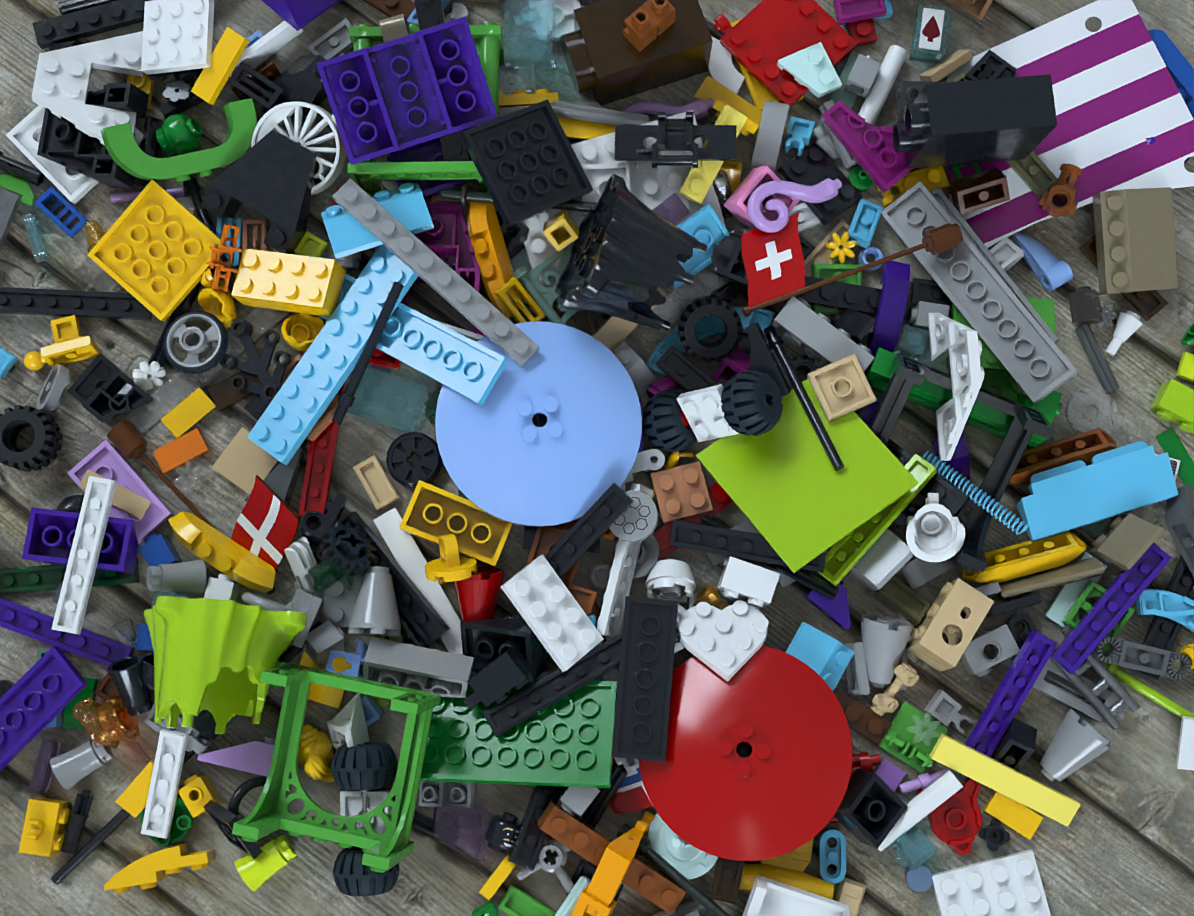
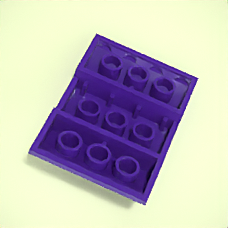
[316,16,498,165]

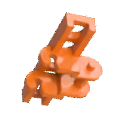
[206,224,242,291]

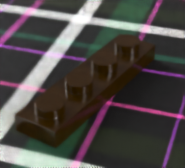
[1079,234,1168,321]

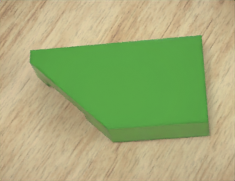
[0,172,34,206]

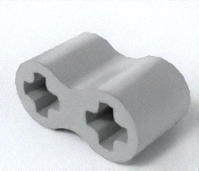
[901,557,954,590]

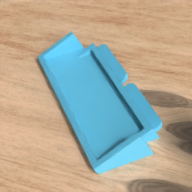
[1016,441,1179,542]

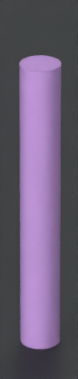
[110,187,186,203]

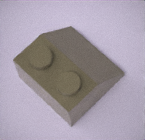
[1089,513,1163,573]

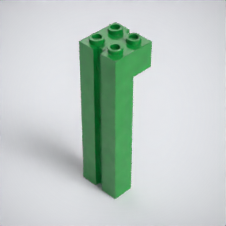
[865,348,1062,449]

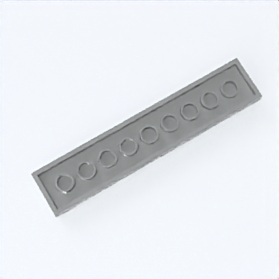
[880,181,1078,405]

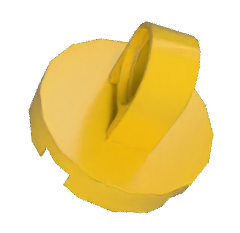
[425,534,478,582]

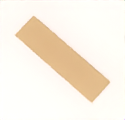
[78,469,151,520]

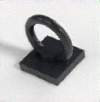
[203,776,267,859]

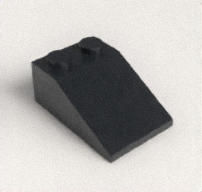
[460,618,547,682]

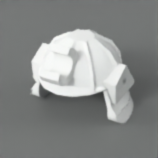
[906,493,965,562]

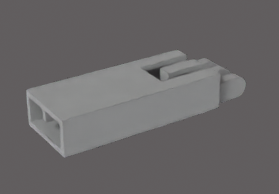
[1032,659,1128,728]

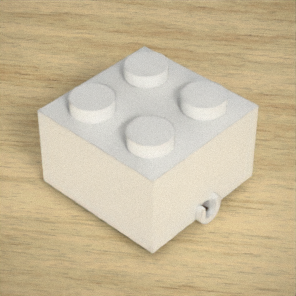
[717,556,780,609]

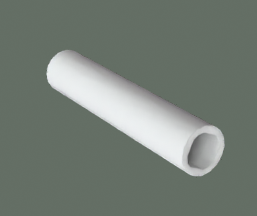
[858,45,907,125]
[878,770,963,851]

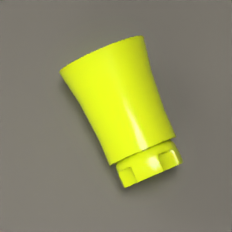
[234,835,297,892]

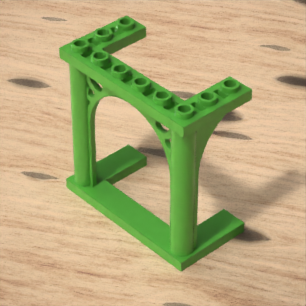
[348,22,506,197]
[232,663,441,872]

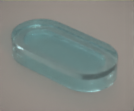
[23,213,48,263]

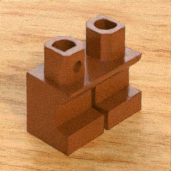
[623,0,676,52]

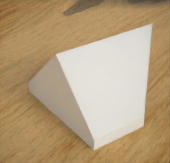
[326,693,370,749]

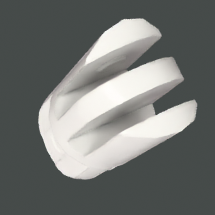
[284,537,323,592]

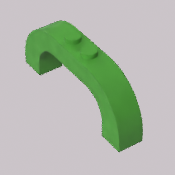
[101,98,257,183]

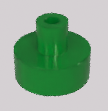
[848,166,873,192]

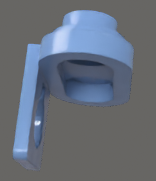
[325,641,368,693]

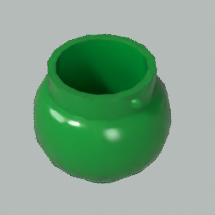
[156,114,203,157]

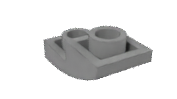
[418,781,475,809]

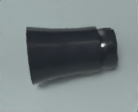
[107,655,153,716]

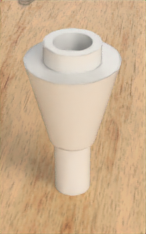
[1105,310,1143,356]

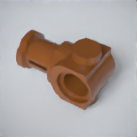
[1039,164,1083,217]

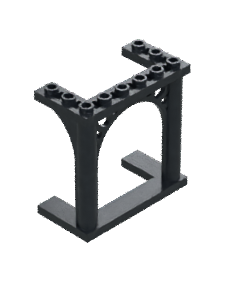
[868,353,1053,572]

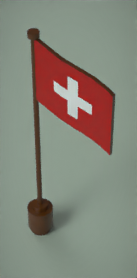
[741,213,963,317]

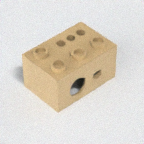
[906,578,994,672]

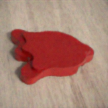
[916,778,982,855]

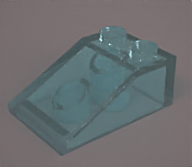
[503,0,557,70]

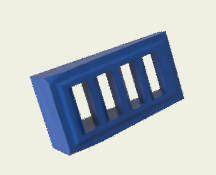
[34,186,89,238]

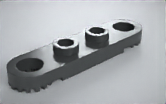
[1092,636,1192,680]

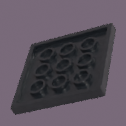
[460,99,593,228]

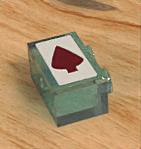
[909,4,952,64]

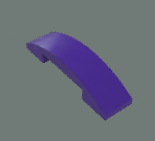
[867,260,910,356]

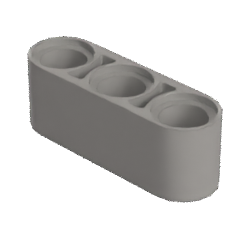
[750,100,790,174]

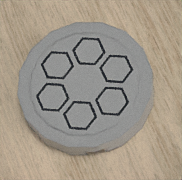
[609,490,658,542]

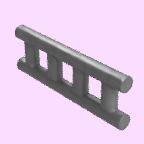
[1049,626,1140,730]

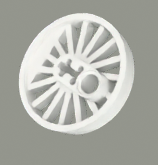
[251,102,346,196]

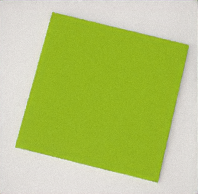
[696,379,919,573]

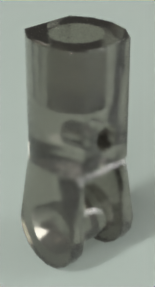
[713,171,733,218]

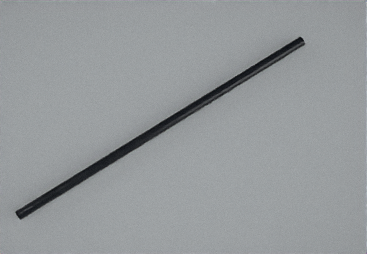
[51,621,322,885]

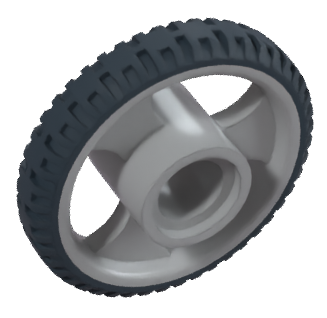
[163,311,229,374]

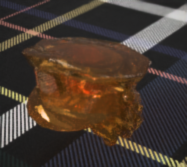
[72,695,140,749]

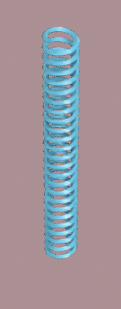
[922,450,1029,535]

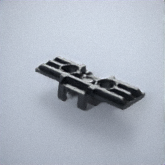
[614,112,737,168]

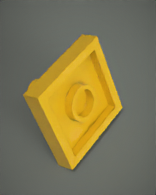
[299,651,352,709]

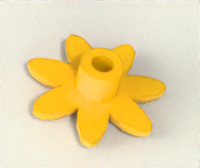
[825,232,857,264]

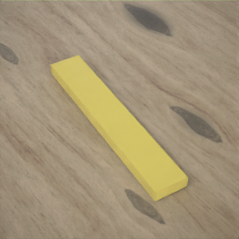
[929,733,1081,827]

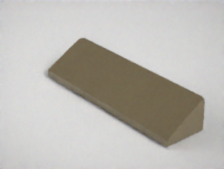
[998,557,1105,601]

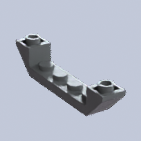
[1165,484,1194,577]

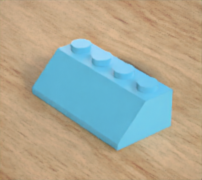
[321,183,434,259]
[785,622,854,691]

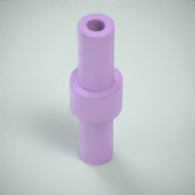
[898,768,949,795]

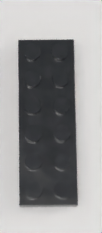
[612,596,678,762]

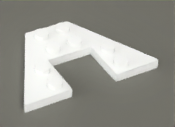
[32,31,143,145]
[928,313,984,461]

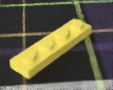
[678,104,748,205]

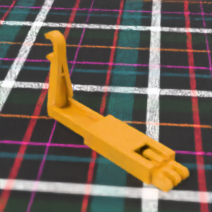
[571,811,655,916]

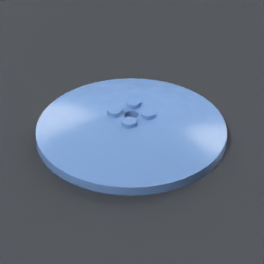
[435,321,642,527]

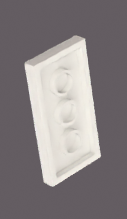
[500,555,604,672]

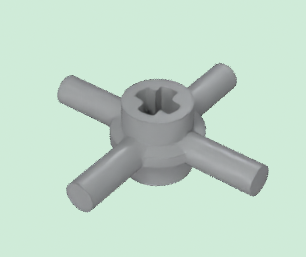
[515,836,574,893]

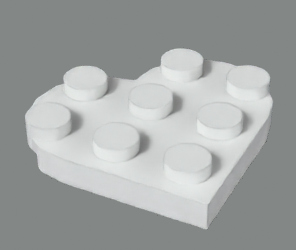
[678,600,769,682]

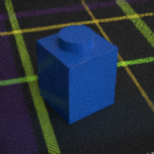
[139,533,183,566]

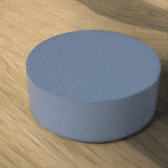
[905,864,933,892]

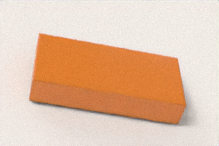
[153,428,210,475]

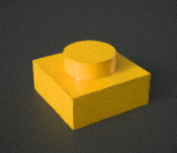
[50,315,82,343]

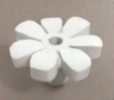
[132,361,166,390]

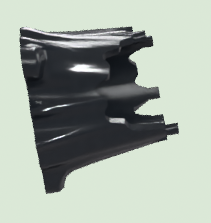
[555,174,707,331]

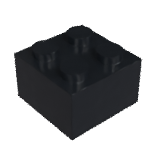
[834,768,908,849]

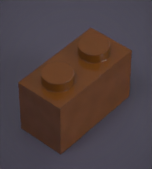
[949,168,1010,215]

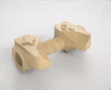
[870,661,919,716]

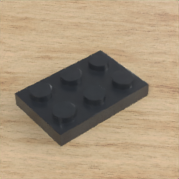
[777,142,863,226]

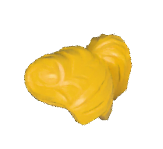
[198,269,238,329]
[298,724,335,782]

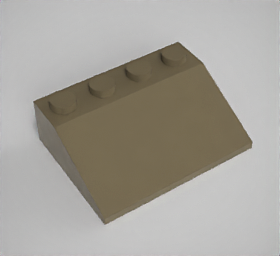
[1093,187,1178,295]

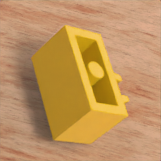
[19,797,70,857]

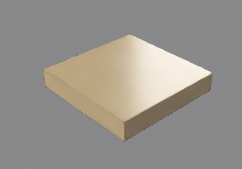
[807,354,877,422]
[212,427,280,494]

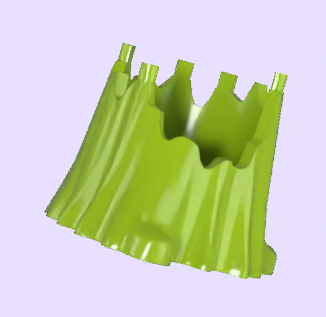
[144,596,307,734]

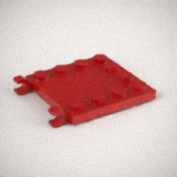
[713,0,858,107]

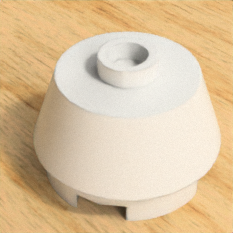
[645,559,696,604]

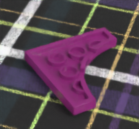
[820,100,914,194]

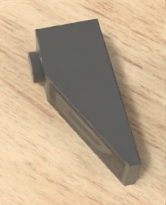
[245,447,306,506]

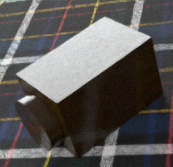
[560,0,713,106]

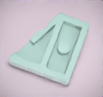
[777,42,842,98]

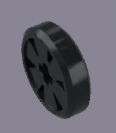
[386,432,443,488]

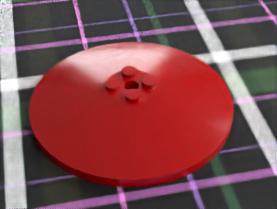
[639,646,852,861]

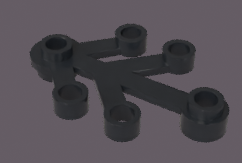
[220,318,291,405]

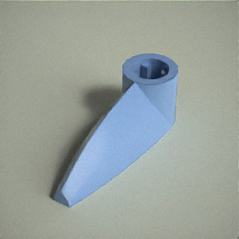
[1011,232,1073,292]

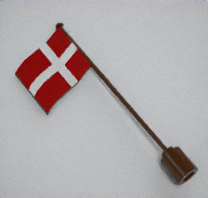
[107,420,300,595]

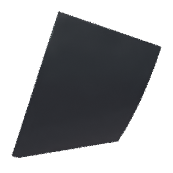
[67,353,155,422]

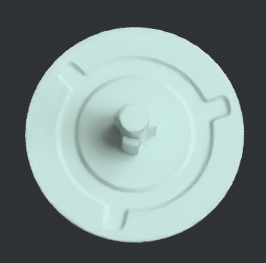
[648,813,718,879]

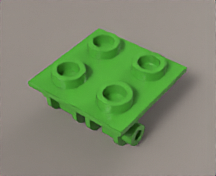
[877,701,949,774]

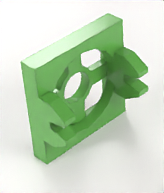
[1061,580,1135,652]

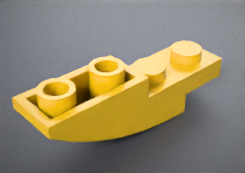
[104,843,215,894]

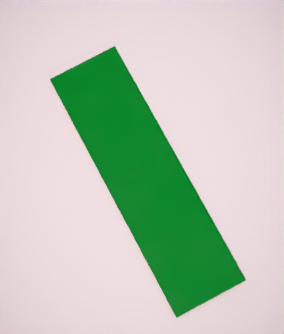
[1156,427,1194,491]

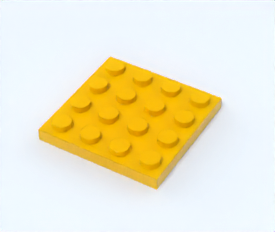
[88,179,228,322]

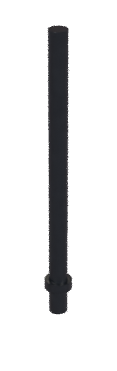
[764,326,844,471]

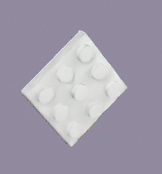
[141,0,214,75]

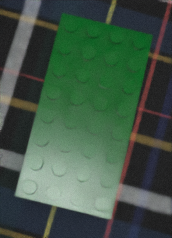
[420,677,618,788]

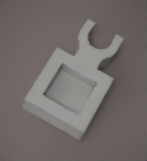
[924,689,973,734]

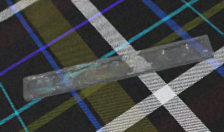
[127,307,294,435]

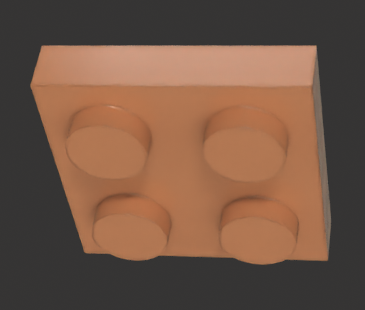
[650,461,713,524]

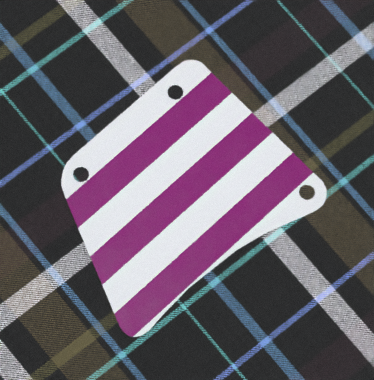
[945,0,1194,248]

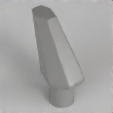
[813,125,840,160]

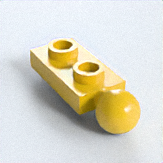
[24,336,100,371]

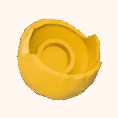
[281,313,324,352]

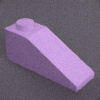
[197,736,276,777]

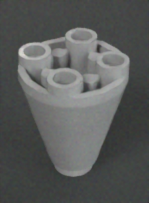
[348,566,401,637]

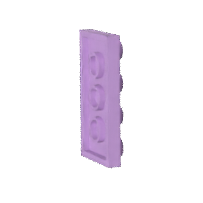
[67,440,173,545]

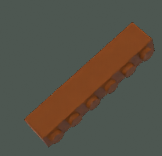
[537,800,687,915]

